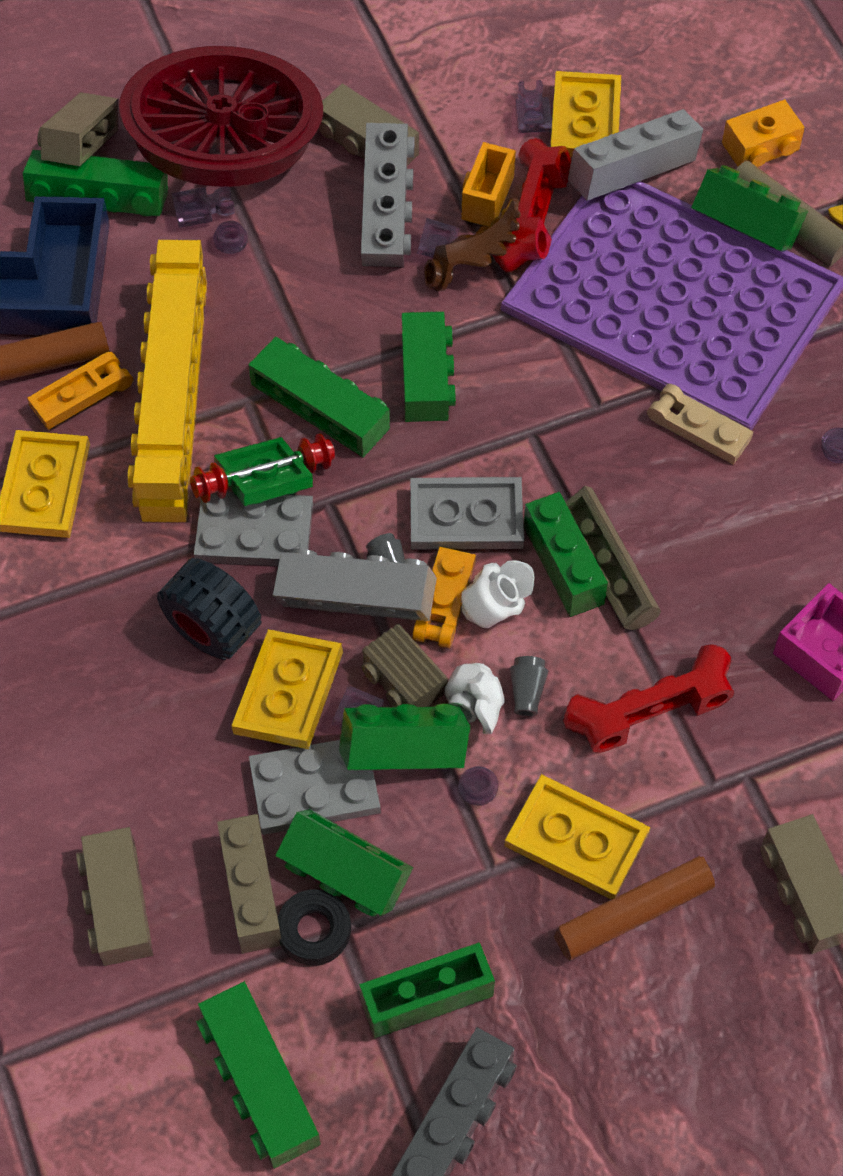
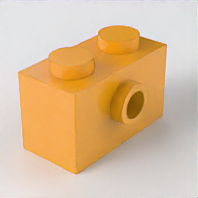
[722,99,805,167]
[461,142,516,226]

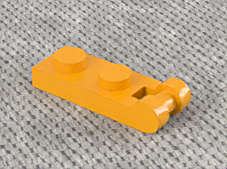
[27,352,133,430]
[412,546,476,649]

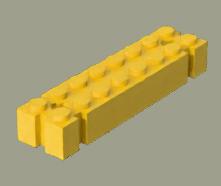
[128,240,207,522]

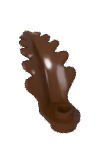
[424,198,521,291]

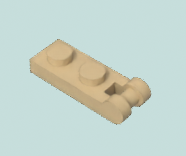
[647,384,754,465]

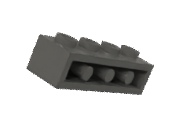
[392,1027,517,1176]

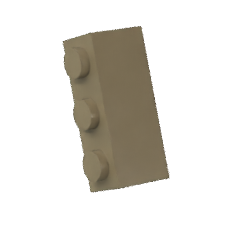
[318,83,419,166]
[37,92,118,166]
[217,814,281,954]
[760,814,843,954]
[76,827,154,966]

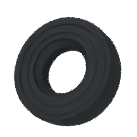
[278,889,351,966]

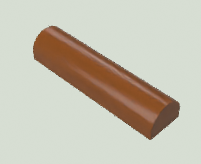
[0,322,110,382]
[554,856,715,961]

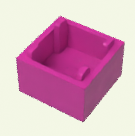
[773,583,843,701]

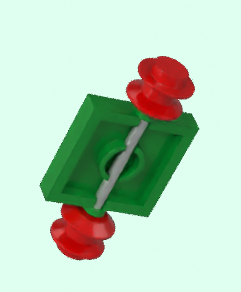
[190,433,335,506]

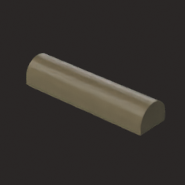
[736,161,843,267]
[565,486,661,630]

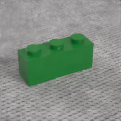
[691,165,808,251]
[402,311,456,422]
[523,491,608,617]
[339,704,470,770]
[275,809,414,917]
[359,942,495,1039]

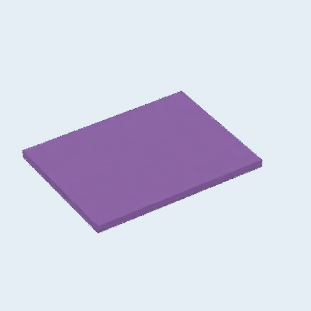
[501,181,843,430]

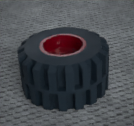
[157,558,262,660]

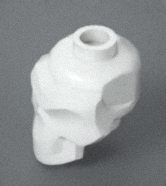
[461,561,535,628]
[445,663,505,734]

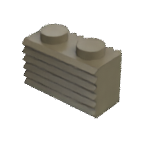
[361,624,448,707]

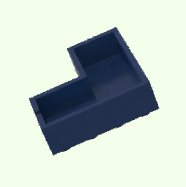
[0,196,110,335]

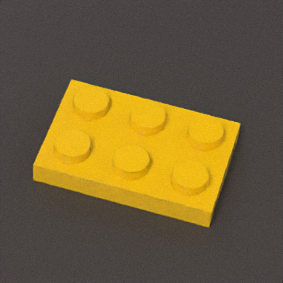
[551,71,621,157]
[0,430,90,538]
[231,629,343,749]
[504,774,650,900]

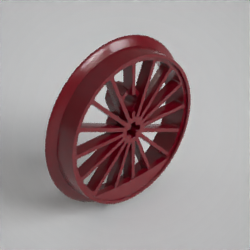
[119,46,323,187]

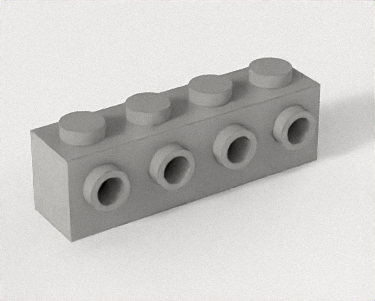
[568,109,703,201]
[361,123,415,267]
[273,549,437,621]

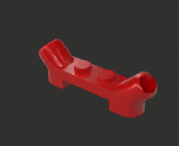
[493,138,571,273]
[563,644,735,753]

